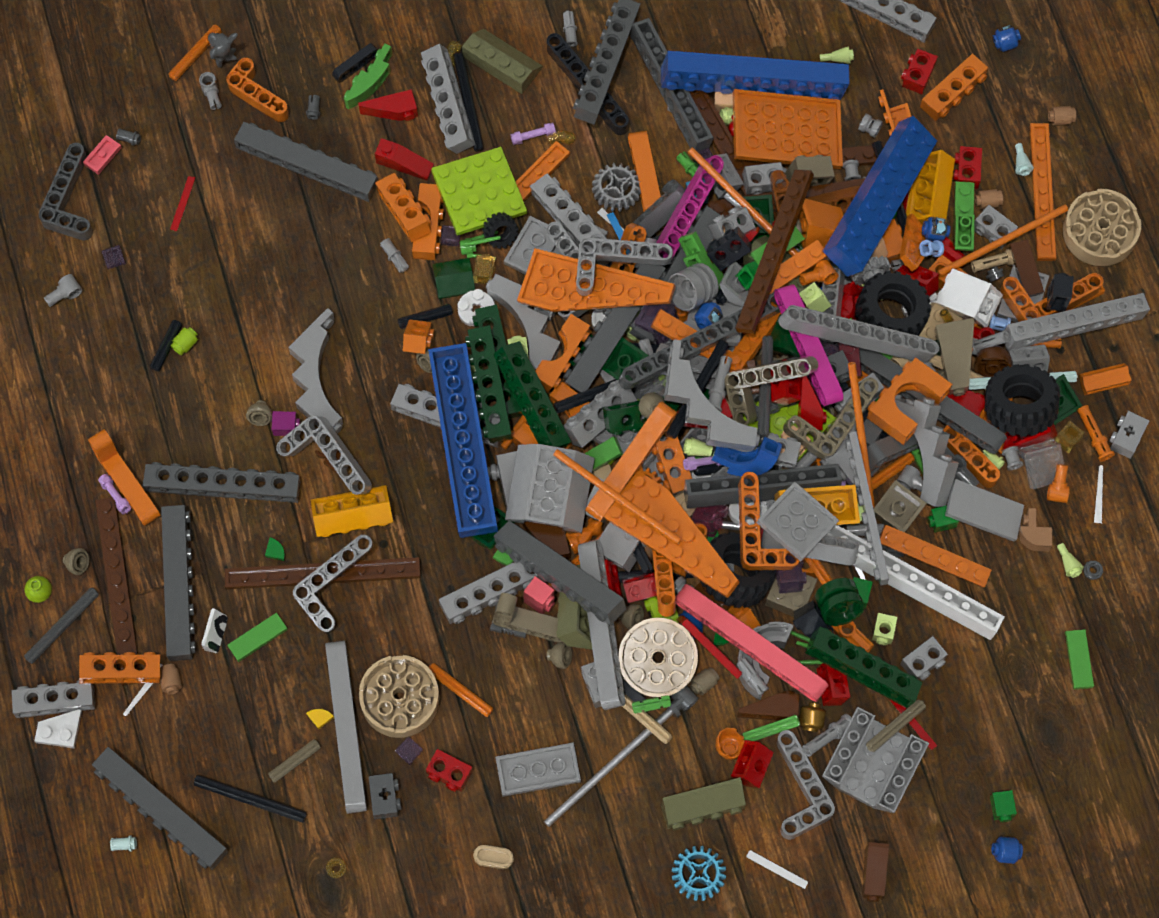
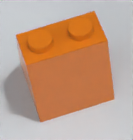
[798,198,843,249]

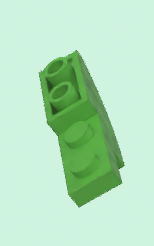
[344,44,392,109]
[953,182,975,251]
[678,231,724,291]

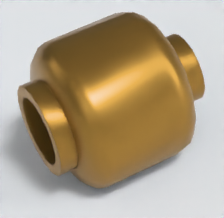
[799,702,826,732]

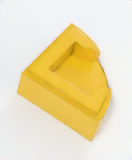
[306,709,334,730]

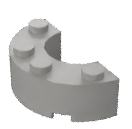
[737,622,794,700]

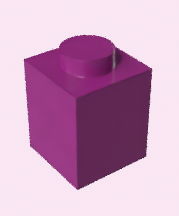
[272,411,300,436]

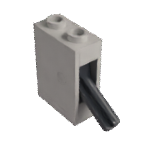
[598,522,654,574]

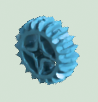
[672,846,726,901]

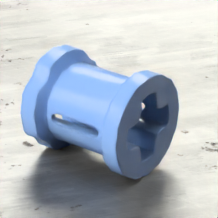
[919,240,944,257]
[989,314,1011,331]

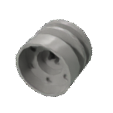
[668,263,719,311]

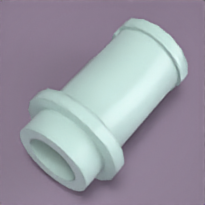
[110,835,137,852]

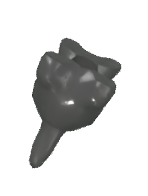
[208,32,238,68]

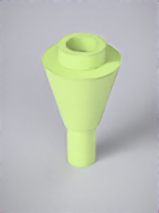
[820,46,854,64]
[1057,543,1084,578]

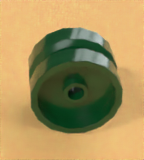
[815,578,865,626]

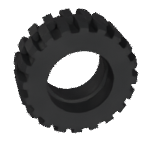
[855,271,931,336]
[985,364,1060,437]
[700,532,776,608]

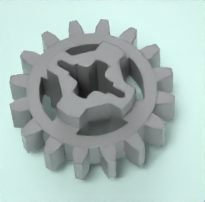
[851,256,892,286]

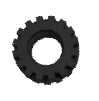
[482,212,519,249]

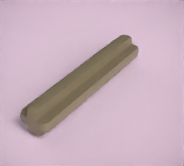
[268,739,321,782]

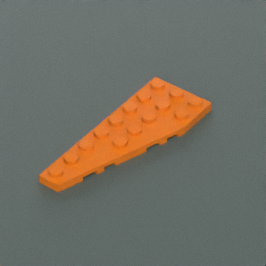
[517,248,676,312]
[603,470,740,598]

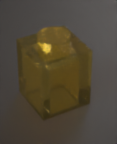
[473,254,496,284]
[1054,421,1085,453]

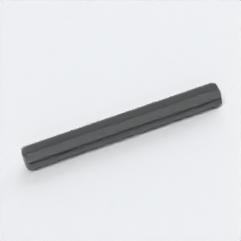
[24,587,99,664]

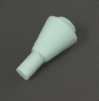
[1015,143,1034,176]

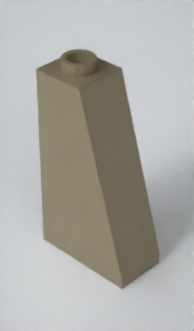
[935,318,974,396]

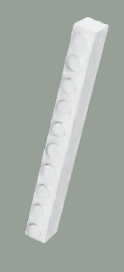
[827,525,1005,640]

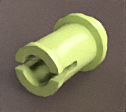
[983,449,1005,469]

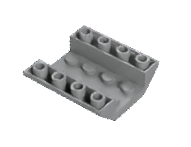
[505,444,594,534]
[822,707,929,813]

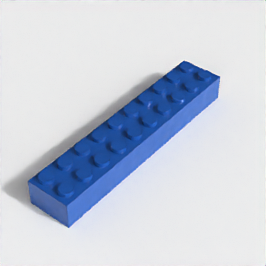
[661,51,849,100]
[823,116,937,277]
[428,343,498,538]

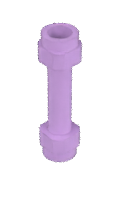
[510,123,556,145]
[683,456,721,471]
[98,474,131,514]

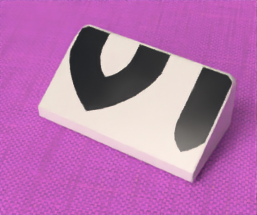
[201,608,228,653]

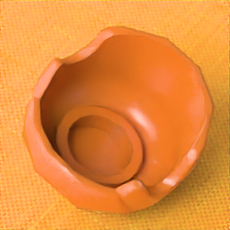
[715,728,745,760]

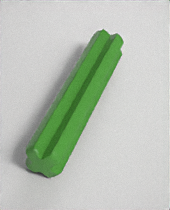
[743,715,800,741]

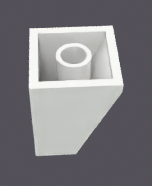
[936,268,1003,327]

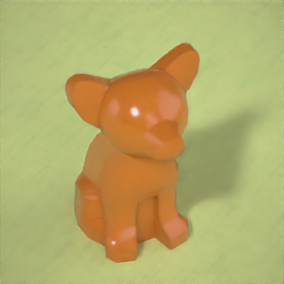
[565,518,604,555]

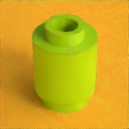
[170,327,198,356]

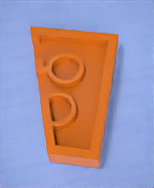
[900,213,933,271]

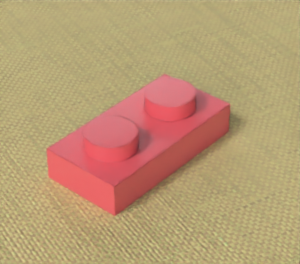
[83,135,122,175]

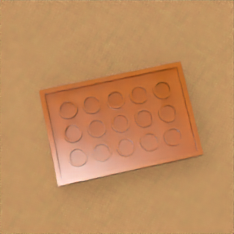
[733,89,843,169]

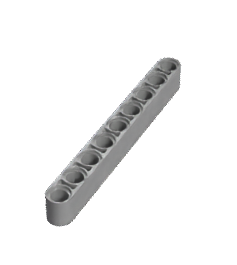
[778,305,939,363]
[578,539,625,710]
[325,640,367,814]

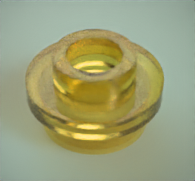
[326,858,346,878]

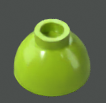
[24,576,52,603]

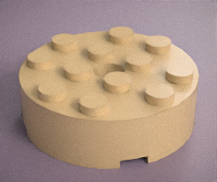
[1063,189,1141,266]
[618,618,698,697]
[359,655,439,738]

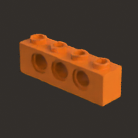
[920,53,988,121]
[375,173,431,242]
[645,421,692,494]
[79,652,160,684]

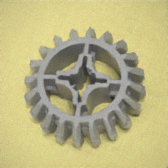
[592,163,641,212]

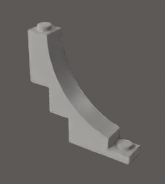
[486,274,561,370]
[289,308,343,436]
[664,340,760,452]

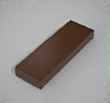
[1009,239,1044,297]

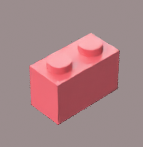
[523,576,555,614]

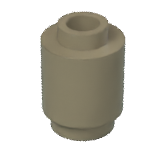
[690,667,720,695]

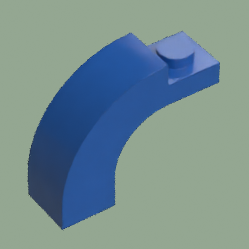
[711,437,782,477]

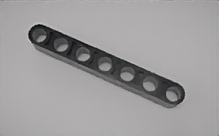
[547,33,629,135]

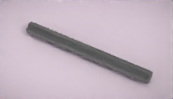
[757,336,773,438]

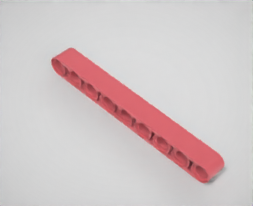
[675,584,828,702]

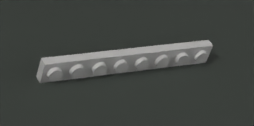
[845,431,889,586]

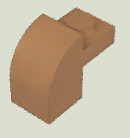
[1018,508,1052,552]

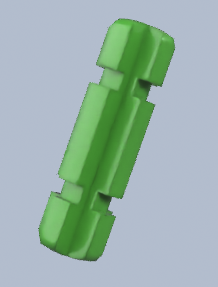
[632,695,671,714]

